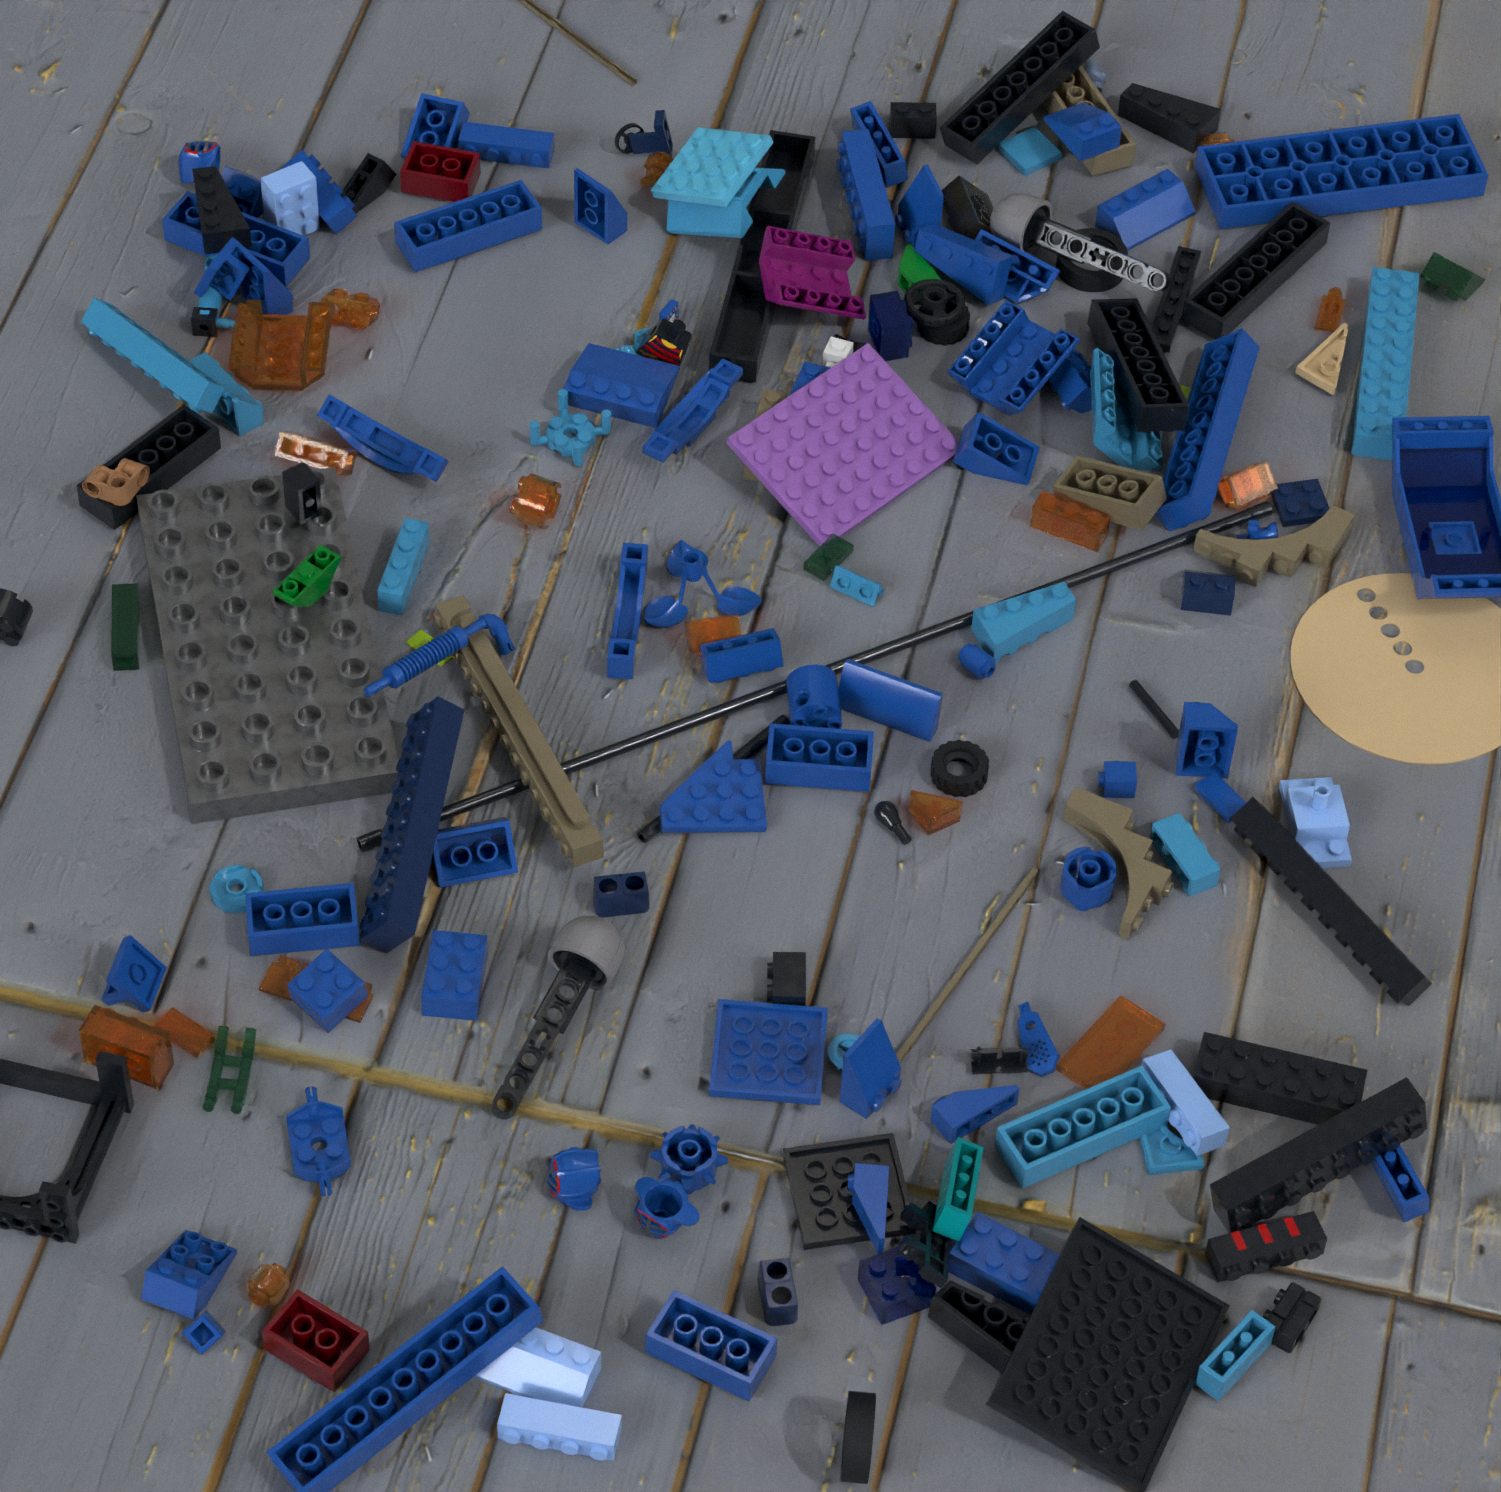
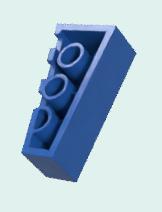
[914,223,1013,305]

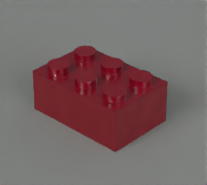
[400,141,481,202]
[261,1289,370,1393]

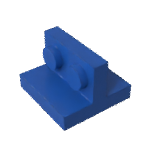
[193,237,250,301]
[101,935,167,1013]

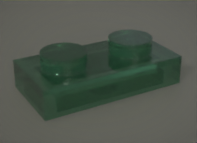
[803,534,854,581]

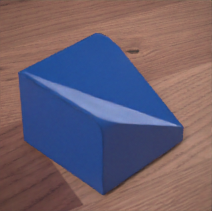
[182,1310,226,1355]

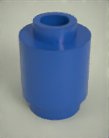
[958,643,996,679]

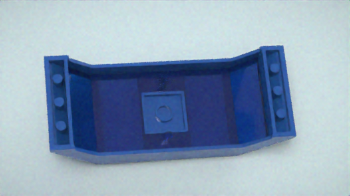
[1392,416,1501,599]

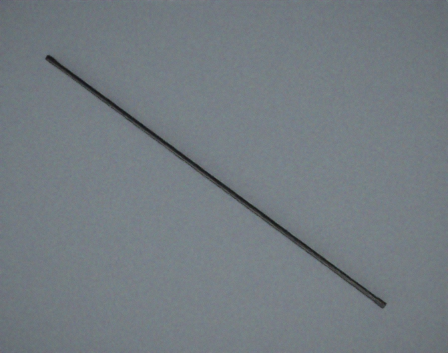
[356,501,1272,852]

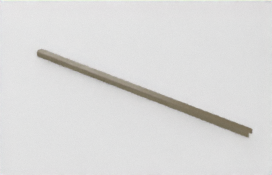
[517,0,637,86]
[896,868,1038,1064]

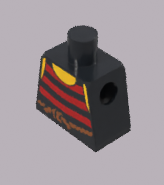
[636,319,692,366]

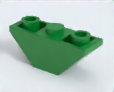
[898,244,942,295]
[272,544,341,607]

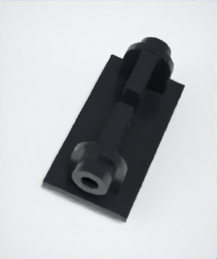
[970,1045,1028,1074]

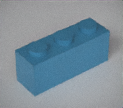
[1149,813,1221,897]
[1195,1310,1276,1401]

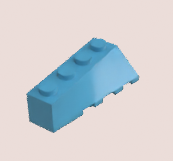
[189,352,264,437]

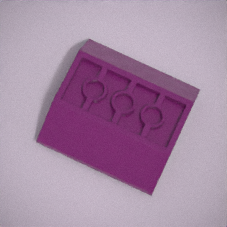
[759,226,866,320]

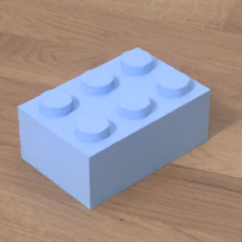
[261,161,320,236]

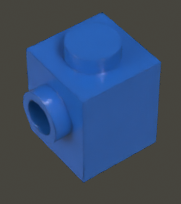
[1098,761,1137,798]

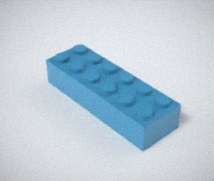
[994,1066,1171,1189]

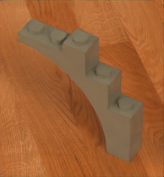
[1193,505,1355,587]
[1063,787,1174,940]

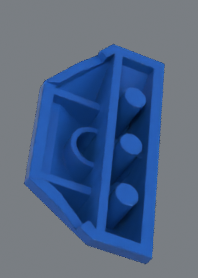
[975,229,1060,304]

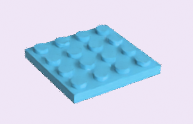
[650,127,773,207]

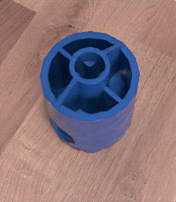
[786,664,842,729]

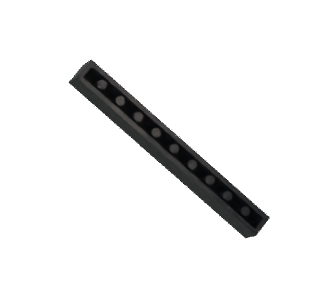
[1230,797,1432,1006]

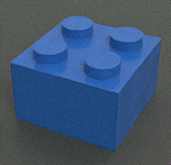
[287,948,368,1033]

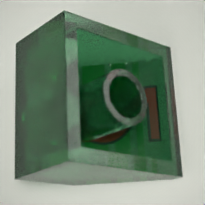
[1420,252,1486,302]

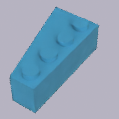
[971,582,1076,663]

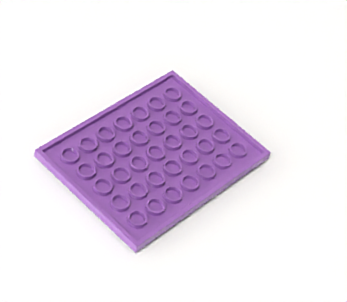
[726,343,959,550]

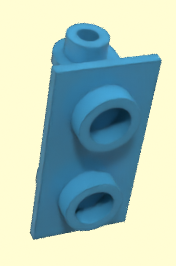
[830,565,884,607]

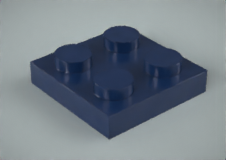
[1269,479,1330,527]

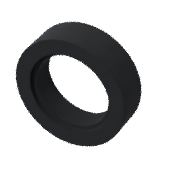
[1056,228,1128,293]
[840,1391,876,1484]

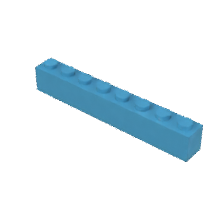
[81,297,225,413]

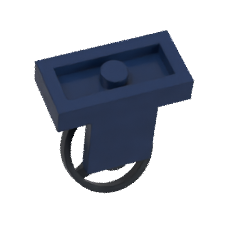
[615,110,673,160]

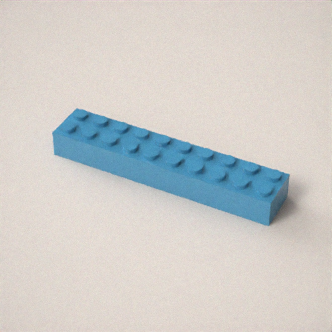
[1351,267,1420,460]

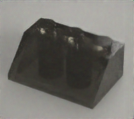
[941,176,994,240]

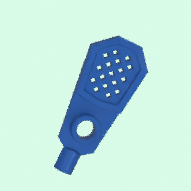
[1017,1002,1060,1077]

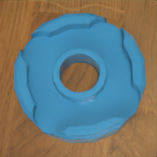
[209,865,264,913]

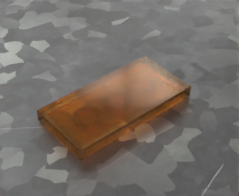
[1056,995,1165,1089]

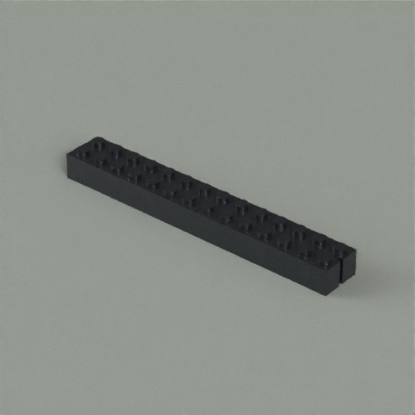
[709,130,816,382]

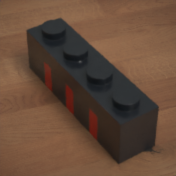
[1205,1211,1327,1282]

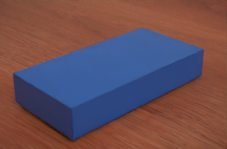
[1194,772,1246,823]

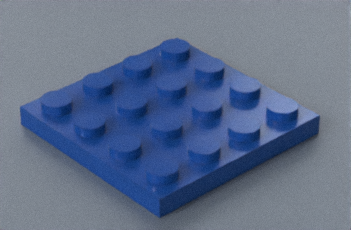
[709,999,828,1105]

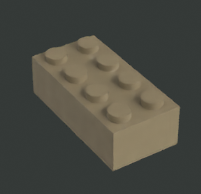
[1052,455,1167,530]

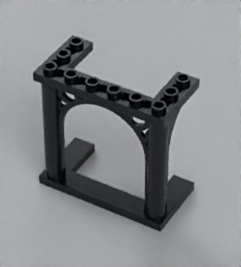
[0,1051,134,1244]

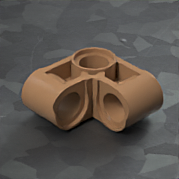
[82,458,150,506]

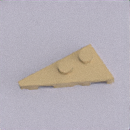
[1295,322,1348,395]

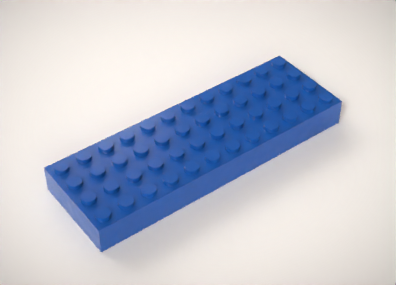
[1194,114,1488,229]

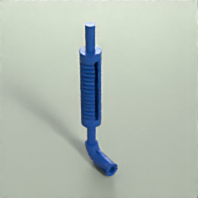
[363,613,515,697]

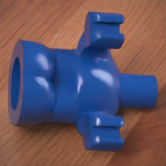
[1237,519,1278,540]

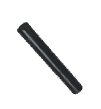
[1129,680,1179,739]

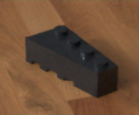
[1118,83,1221,153]
[192,166,252,254]

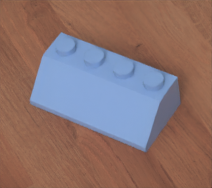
[473,1327,601,1407]

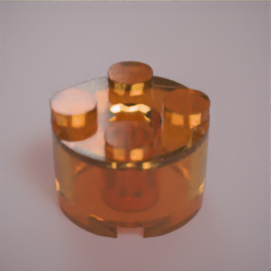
[510,473,562,530]

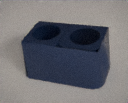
[593,871,650,918]
[757,1258,798,1326]

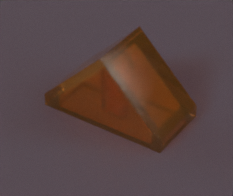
[909,790,963,836]

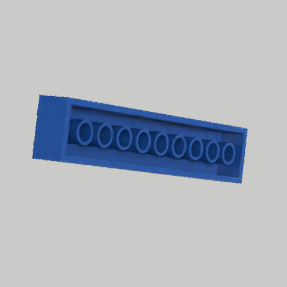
[1154,328,1260,531]
[266,1266,544,1492]

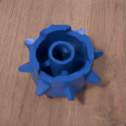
[650,1124,728,1194]

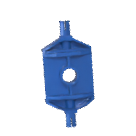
[286,1086,351,1196]

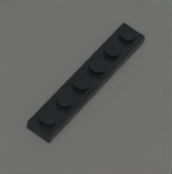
[1152,246,1201,353]

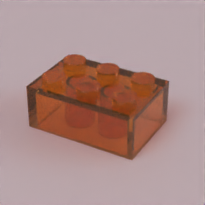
[79,1005,174,1090]

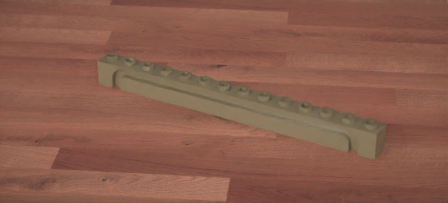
[433,595,604,867]

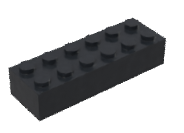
[77,404,221,530]
[1193,1032,1368,1125]

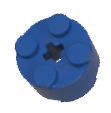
[1060,847,1116,911]

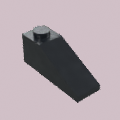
[341,153,397,213]

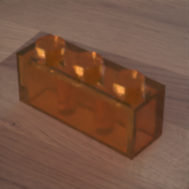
[274,431,358,475]
[1030,490,1111,552]

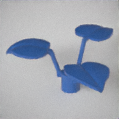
[644,540,762,627]

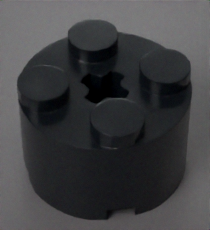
[0,588,33,646]

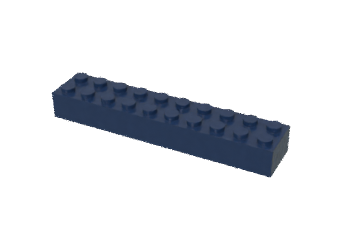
[359,696,464,954]

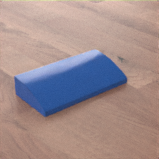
[838,659,943,742]

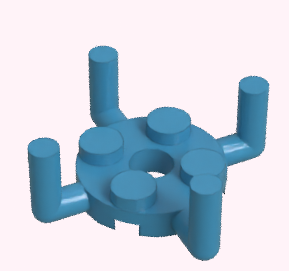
[529,389,611,467]

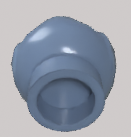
[1084,60,1106,92]

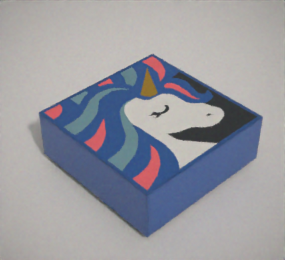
[659,299,679,323]

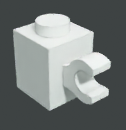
[822,337,854,368]

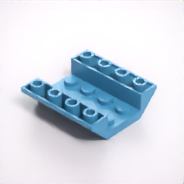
[667,168,786,238]
[1090,348,1163,471]

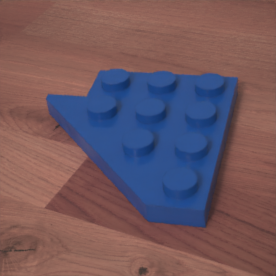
[659,741,767,833]

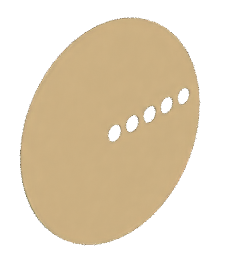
[1290,573,1501,765]

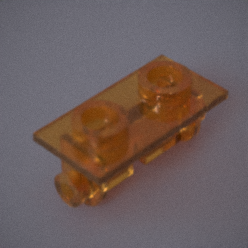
[1314,287,1346,332]

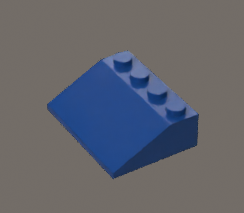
[564,343,680,428]

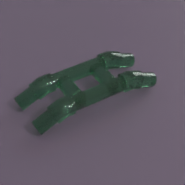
[203,1026,257,1114]

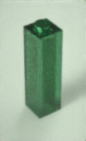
[111,583,140,671]

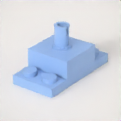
[1279,777,1352,868]

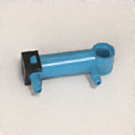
[191,254,237,337]

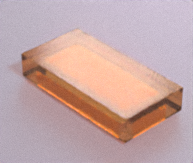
[154,1007,215,1058]

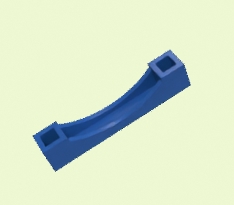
[607,543,648,679]

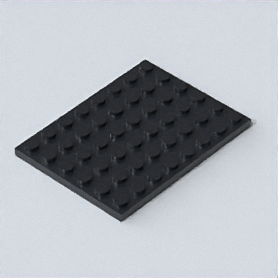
[986,1217,1230,1492]

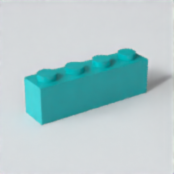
[932,1137,984,1241]

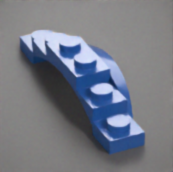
[643,359,743,463]
[317,394,449,483]

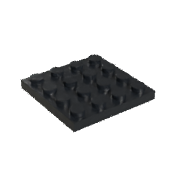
[782,1133,917,1250]

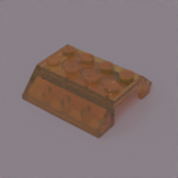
[228,300,333,391]

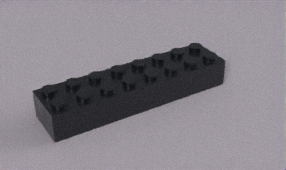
[939,11,1100,165]
[1181,202,1330,340]
[1087,298,1189,433]
[1210,1077,1427,1233]

